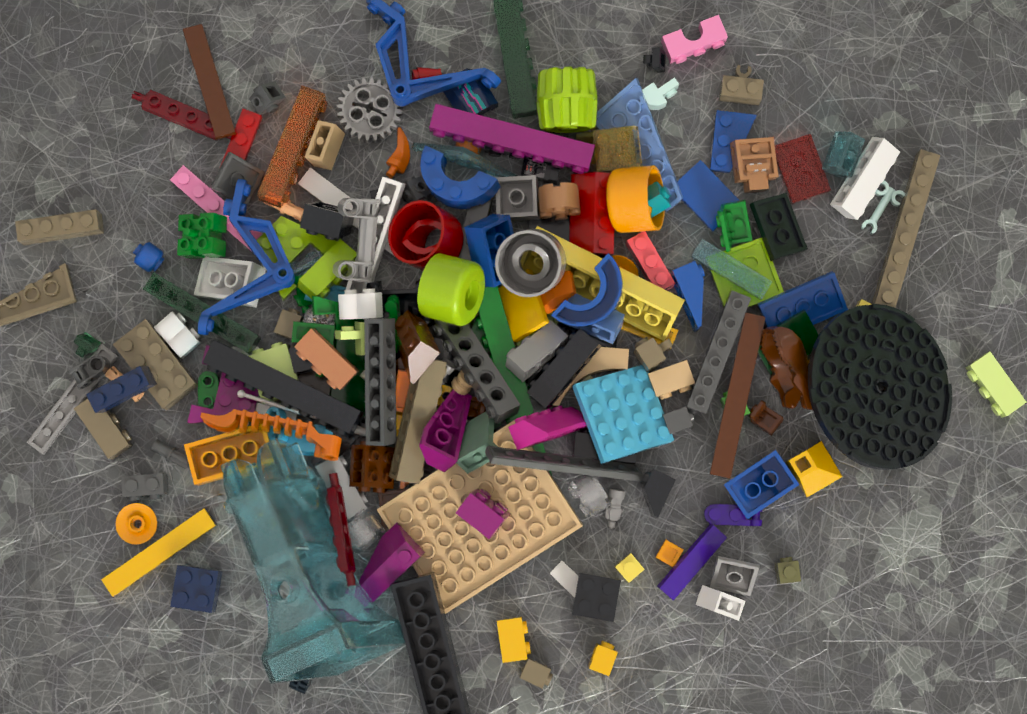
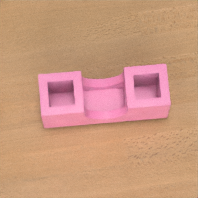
[661,15,728,64]

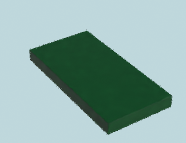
[329,339,365,417]

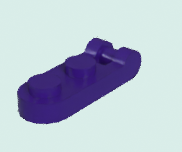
[704,504,762,526]

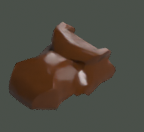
[760,326,813,410]

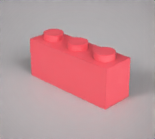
[626,231,675,290]

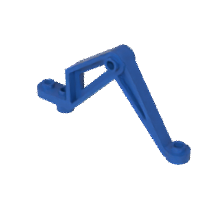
[366,0,501,106]
[198,179,295,335]

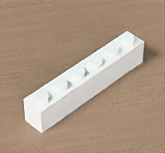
[346,177,406,293]

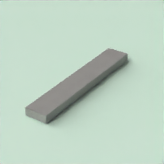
[27,344,119,455]

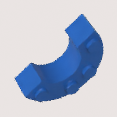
[420,145,500,209]
[551,253,623,326]

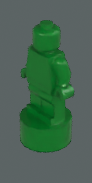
[293,275,312,314]

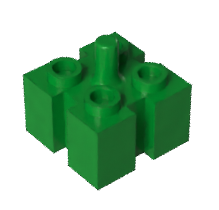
[177,213,227,259]

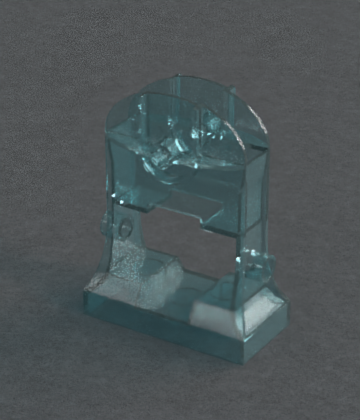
[221,438,405,684]

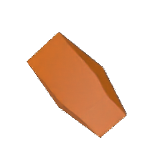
[540,270,576,314]

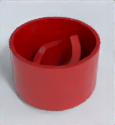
[388,200,464,271]

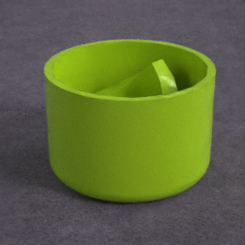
[417,253,485,326]

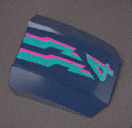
[443,68,498,115]

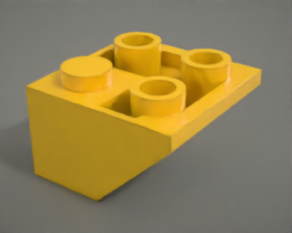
[786,441,843,497]

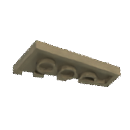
[0,263,77,326]

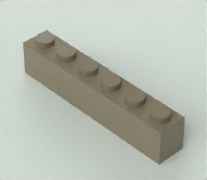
[389,359,447,484]

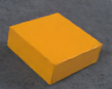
[655,539,684,567]

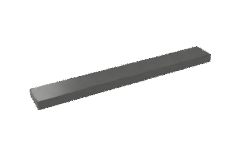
[485,446,644,481]

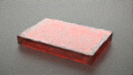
[775,133,831,204]

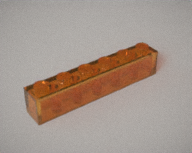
[257,85,328,208]

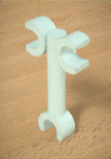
[861,180,905,235]

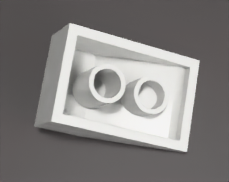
[194,256,266,308]

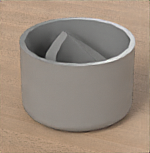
[495,229,566,297]

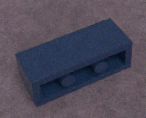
[86,366,157,413]

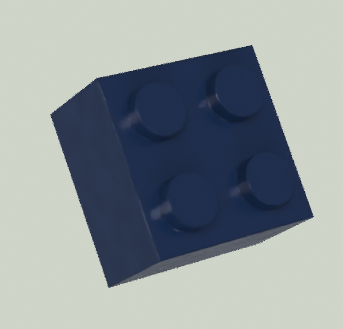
[170,565,223,613]

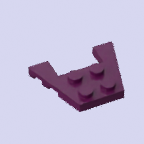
[187,345,259,424]

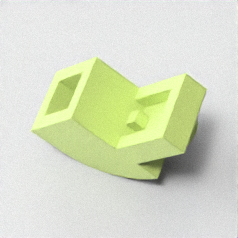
[335,321,365,356]

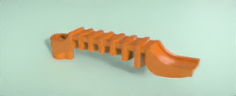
[200,409,342,461]

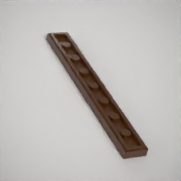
[710,313,766,479]

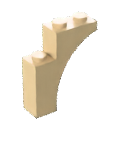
[552,347,629,407]

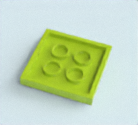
[705,238,784,308]

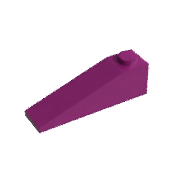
[419,389,472,473]
[352,522,425,609]

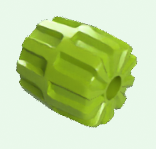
[537,66,598,133]

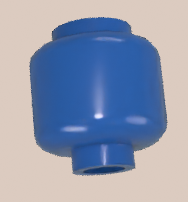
[133,242,165,272]

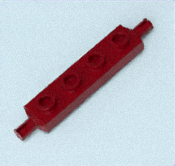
[131,90,232,140]
[326,473,356,587]

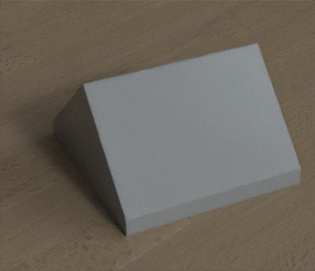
[710,556,760,596]

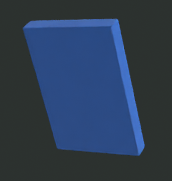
[677,160,740,232]

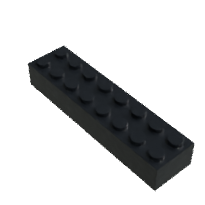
[390,572,471,714]

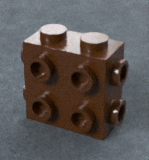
[349,441,395,493]

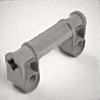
[333,198,379,283]

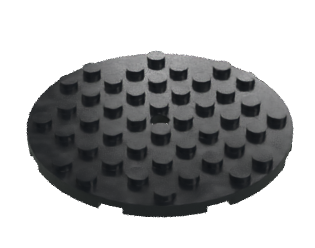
[808,304,952,470]

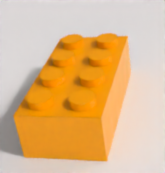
[184,424,278,486]

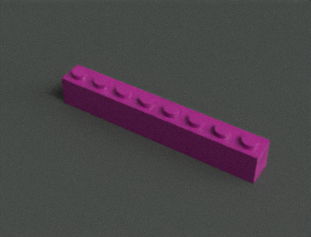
[429,104,595,174]

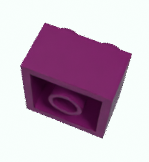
[456,488,510,539]

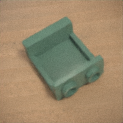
[456,412,502,474]

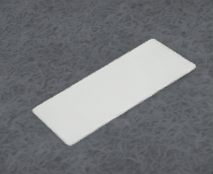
[550,561,578,598]

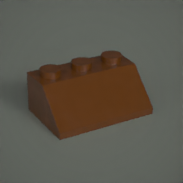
[395,310,440,384]

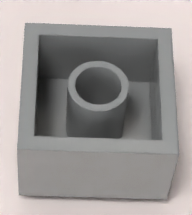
[495,175,540,221]

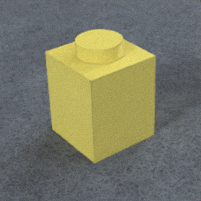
[614,553,645,583]

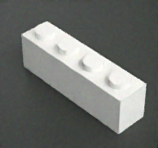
[830,137,900,220]

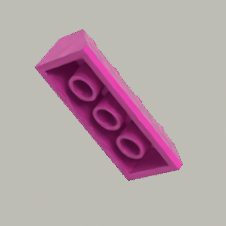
[508,405,587,450]

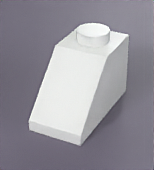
[696,585,746,621]

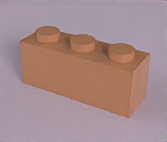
[294,328,359,390]

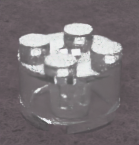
[567,474,612,517]
[348,509,386,556]

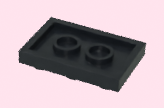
[749,193,808,261]

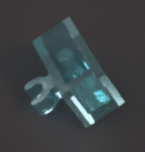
[822,131,865,178]

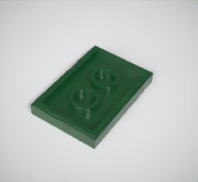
[758,309,819,376]

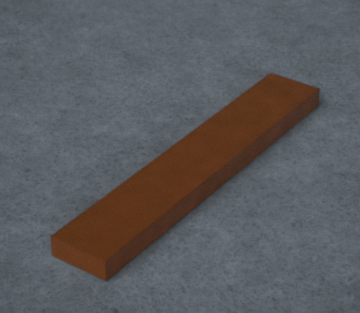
[183,24,236,140]

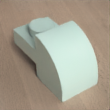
[642,77,679,110]

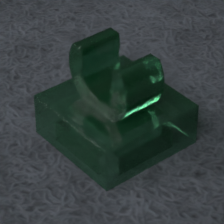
[74,332,102,358]

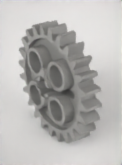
[336,77,402,143]

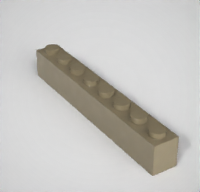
[871,149,940,308]

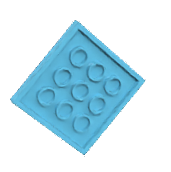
[572,365,674,464]

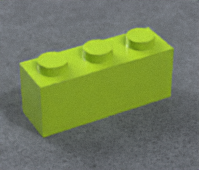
[298,239,357,299]

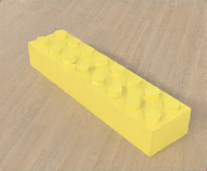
[520,226,685,341]

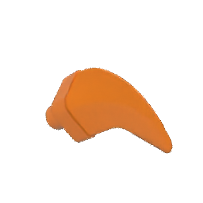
[386,127,410,178]

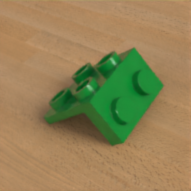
[716,200,753,252]

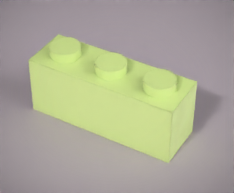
[965,352,1027,418]

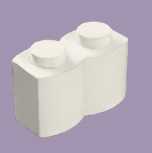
[338,288,383,319]
[154,311,201,359]

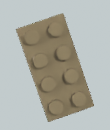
[113,319,198,410]

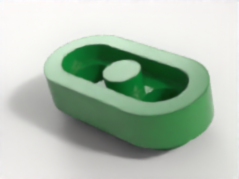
[198,371,220,409]

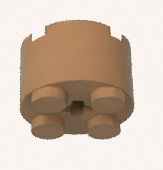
[538,182,581,220]

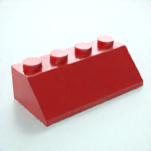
[569,172,614,258]

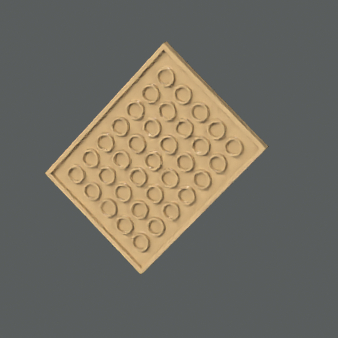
[377,420,583,614]

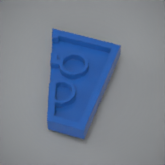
[710,110,757,173]

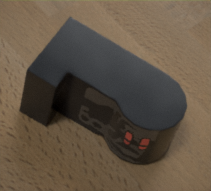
[521,159,560,185]

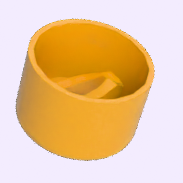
[606,165,665,233]

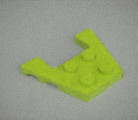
[256,216,337,301]

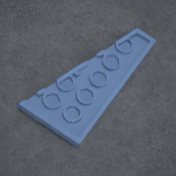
[596,78,683,212]

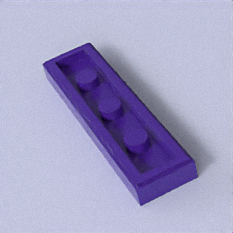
[657,523,727,601]

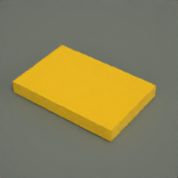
[498,269,549,342]

